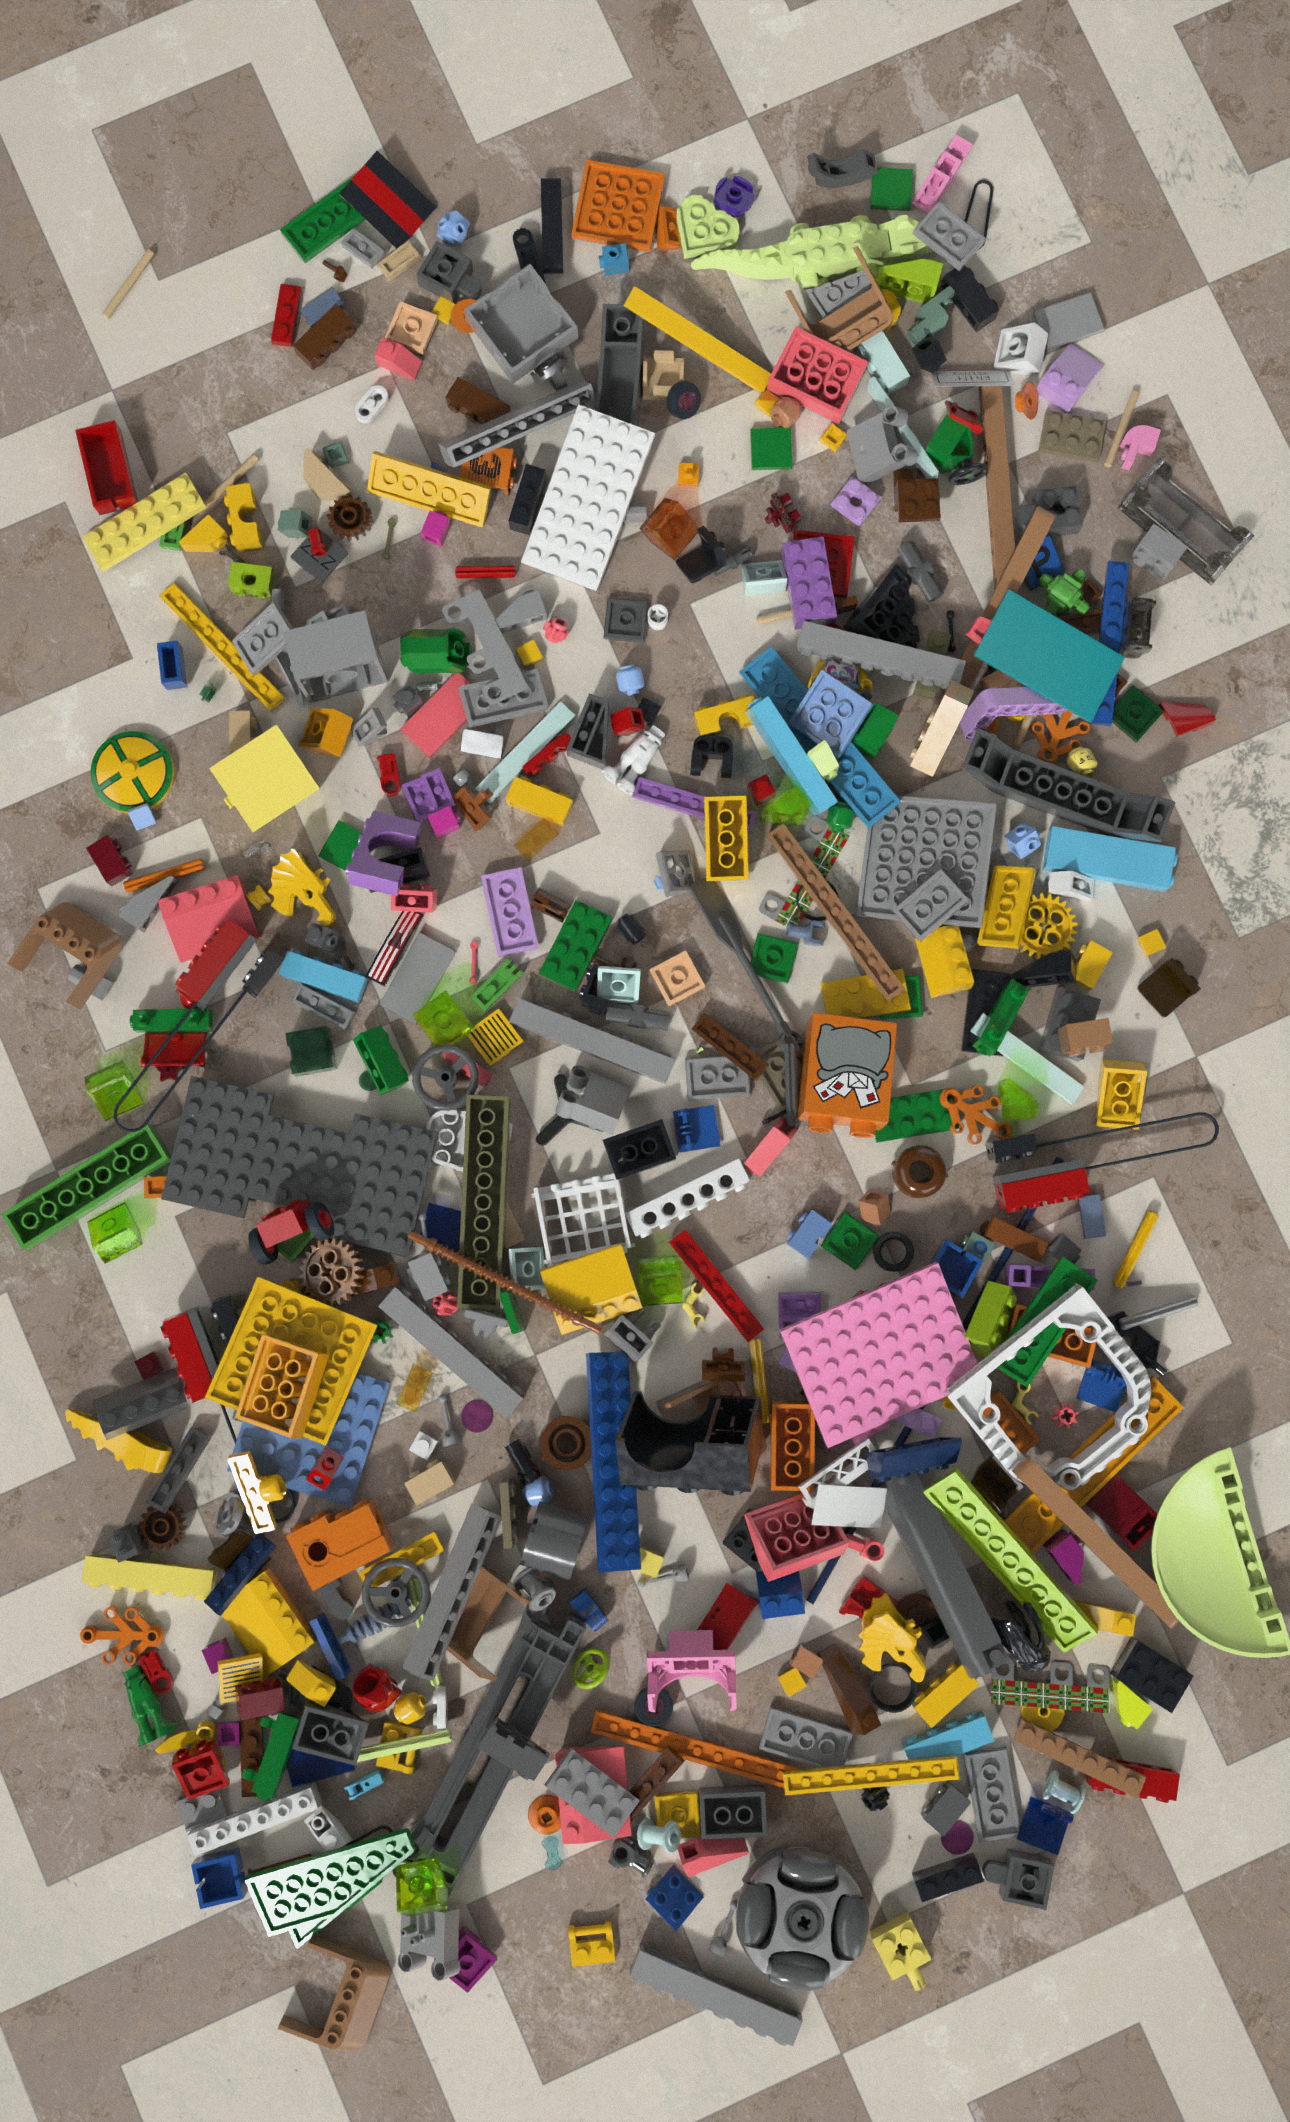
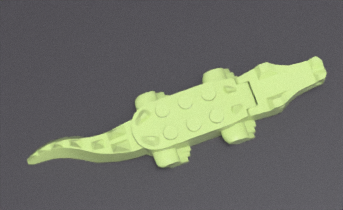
[691,215,933,290]

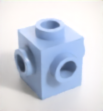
[436,211,471,247]
[1004,822,1041,859]

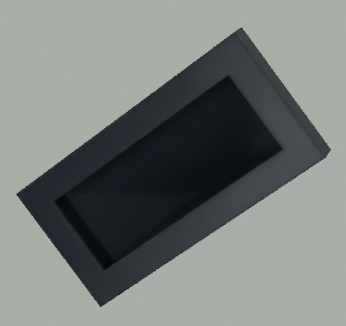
[921,1618,950,1649]

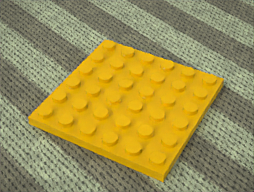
[205,1276,377,1446]

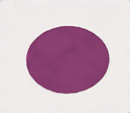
[461,1400,493,1433]
[941,1821,973,1855]

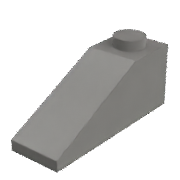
[495,590,547,634]
[119,876,179,932]

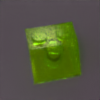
[760,786,811,827]
[412,990,475,1054]
[84,1060,144,1121]
[998,1078,1039,1123]
[87,1202,143,1264]
[638,1255,683,1306]
[396,1858,449,1917]

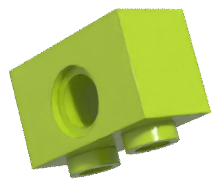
[228,562,276,599]

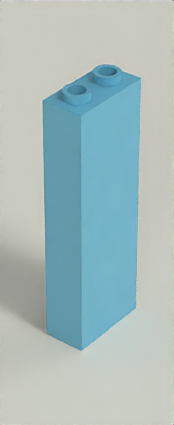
[745,696,838,816]
[1042,826,1178,892]

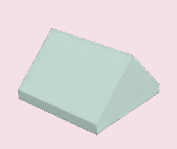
[741,560,787,596]
[597,966,641,1004]
[509,1247,546,1290]

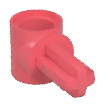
[845,1533,885,1561]

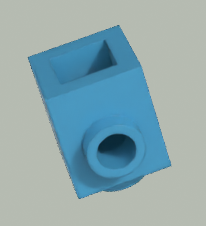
[599,243,629,276]

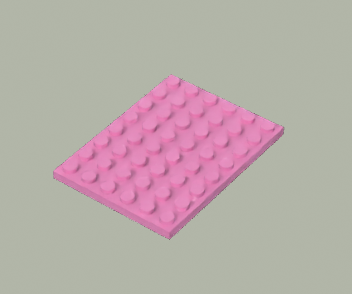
[779,1262,978,1448]

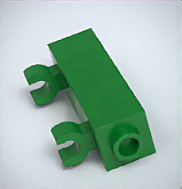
[972,979,1030,1057]
[130,1008,213,1033]
[241,1712,300,1801]

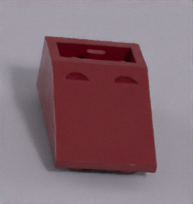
[1085,1474,1157,1552]

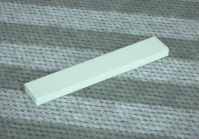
[867,377,939,479]
[475,701,576,804]
[970,1013,1084,1104]

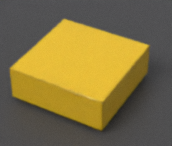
[431,296,455,325]
[820,423,848,453]
[515,639,543,668]
[1137,929,1166,957]
[777,1667,807,1697]

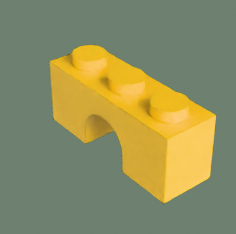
[224,483,263,552]
[694,695,755,736]

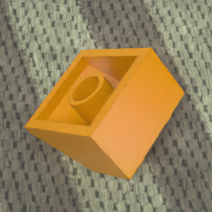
[298,708,353,757]

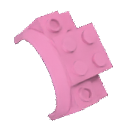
[647,1630,737,1712]

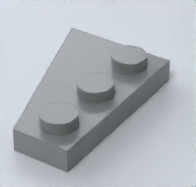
[805,270,872,319]

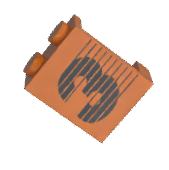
[460,447,518,496]

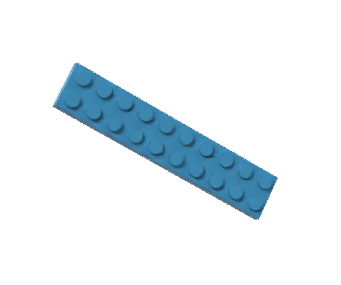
[739,646,901,829]

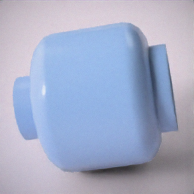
[616,664,645,696]
[522,1476,555,1506]

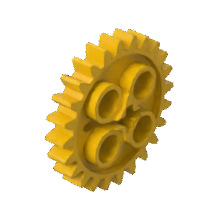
[1020,893,1078,960]

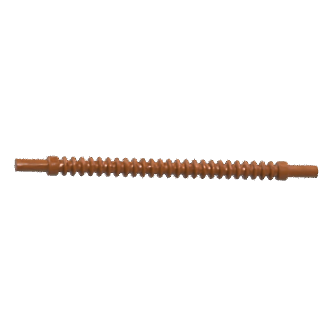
[408,1230,602,1334]

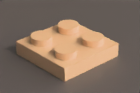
[385,301,438,355]
[649,950,705,1007]

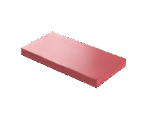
[400,673,471,758]

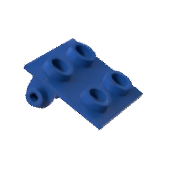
[673,1105,721,1153]
[1076,1359,1127,1412]
[645,1865,704,1932]

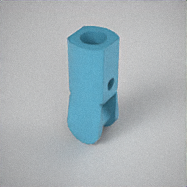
[344,1769,385,1800]

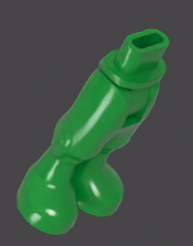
[123,1665,178,1747]

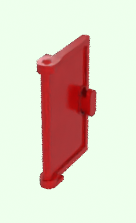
[945,400,982,434]
[141,1033,207,1068]
[697,1583,759,1650]

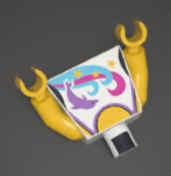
[808,659,872,692]

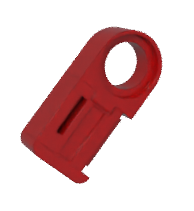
[377,753,401,797]
[139,1648,174,1694]

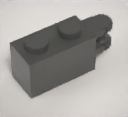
[108,1523,149,1563]

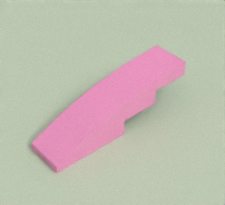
[912,134,973,214]

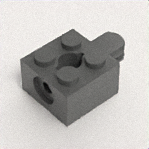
[416,241,482,303]
[1016,485,1083,537]
[982,1849,1054,1910]

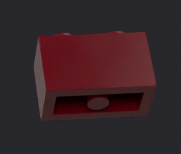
[86,835,133,886]
[235,1678,284,1720]

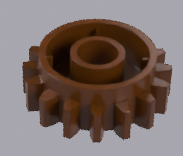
[327,495,373,542]
[138,1504,187,1550]

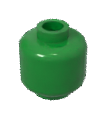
[826,802,855,833]

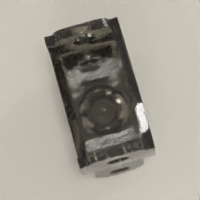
[1119,597,1156,659]

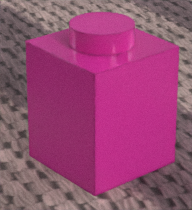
[421,511,451,547]
[427,806,461,838]

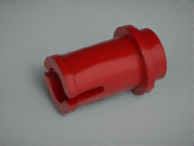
[307,528,327,557]

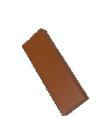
[983,1216,1049,1262]

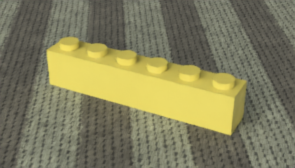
[82,1553,218,1600]

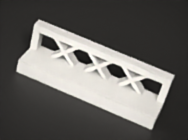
[798,1438,875,1509]

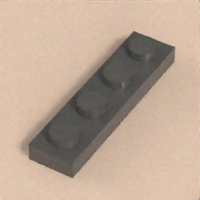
[145,1427,211,1513]

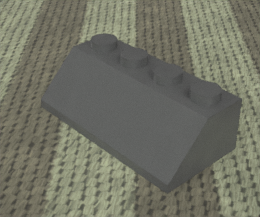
[92,1368,189,1440]

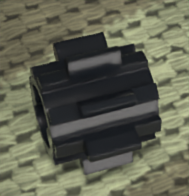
[861,1786,890,1811]

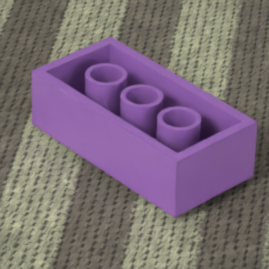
[781,537,837,630]

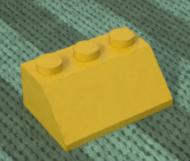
[915,925,974,998]

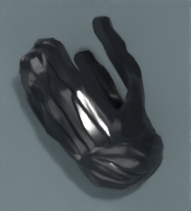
[991,1601,1051,1672]

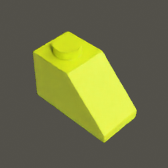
[1112,1677,1153,1729]

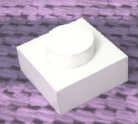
[409,1431,438,1460]

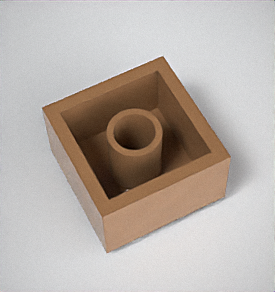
[1058,1018,1113,1057]

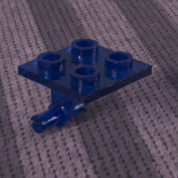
[1016,1796,1074,1856]

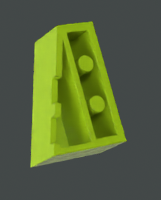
[964,1281,1017,1357]

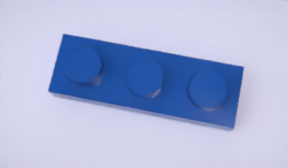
[309,1613,352,1681]

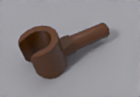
[322,260,347,282]

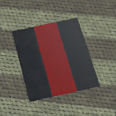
[339,151,437,249]

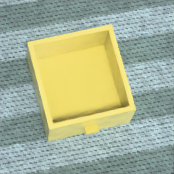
[209,724,320,832]

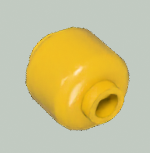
[393,1691,427,1724]

